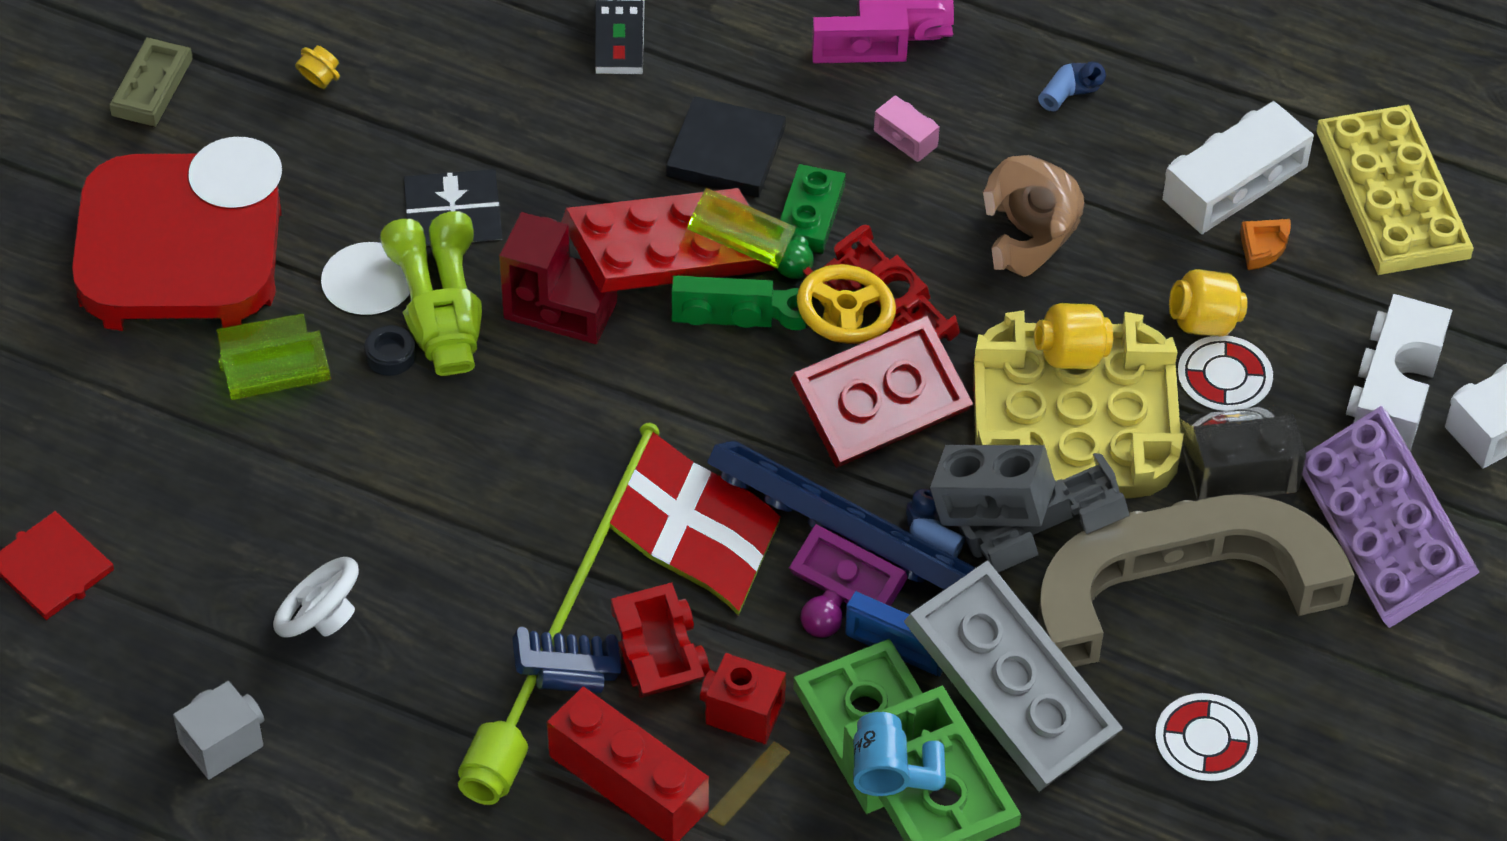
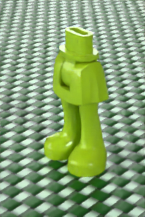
[380,211,482,376]

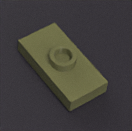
[110,37,192,127]

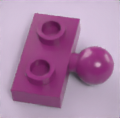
[789,524,908,638]

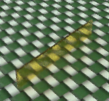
[707,741,790,827]

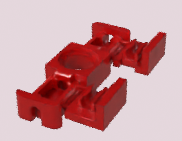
[803,225,960,341]

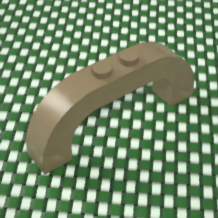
[1037,494,1355,667]

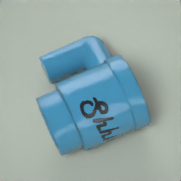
[853,712,946,796]

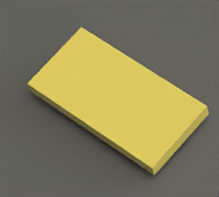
[1316,105,1474,275]

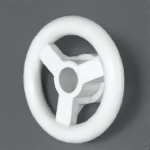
[273,557,359,638]

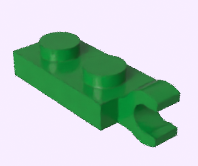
[672,276,806,330]

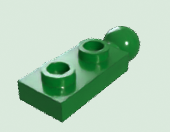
[774,164,846,279]

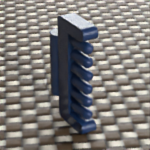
[512,627,622,693]

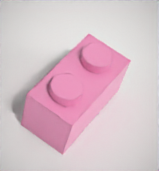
[874,95,940,162]

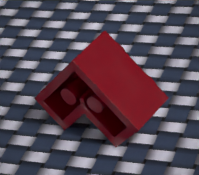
[499,212,618,345]

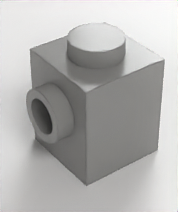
[173,681,264,780]

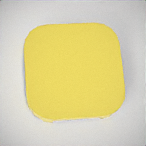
[973,310,1184,498]

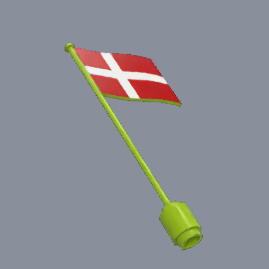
[458,423,780,805]

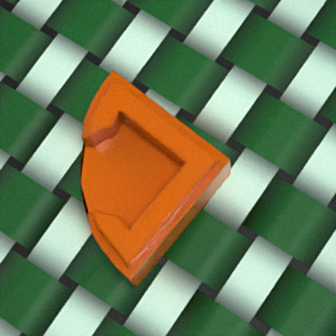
[1240,219,1291,270]

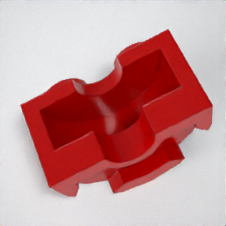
[611,582,710,698]

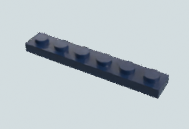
[707,441,976,592]

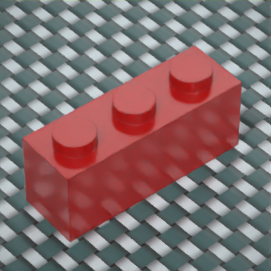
[547,686,709,841]

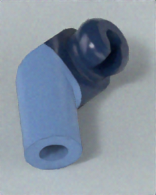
[1038,61,1106,111]
[905,489,965,558]

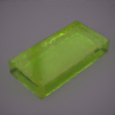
[687,188,796,269]
[220,330,331,400]

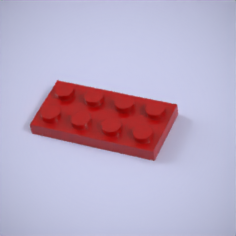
[561,188,776,293]

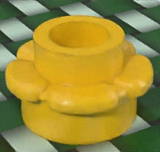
[295,45,340,89]

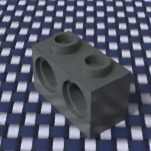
[930,445,1055,527]

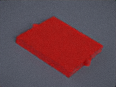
[0,511,114,620]

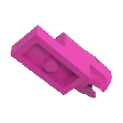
[812,0,954,63]

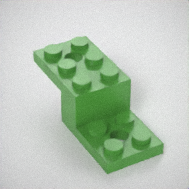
[793,638,1021,841]

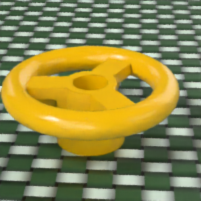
[797,264,896,344]

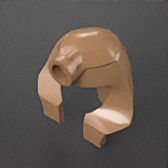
[983,155,1084,277]

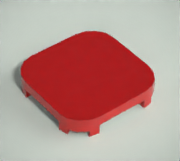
[72,154,282,331]

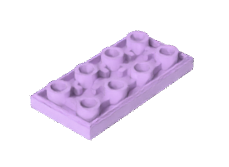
[1294,406,1480,628]

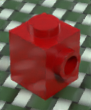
[700,653,786,744]

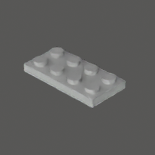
[904,560,1123,792]

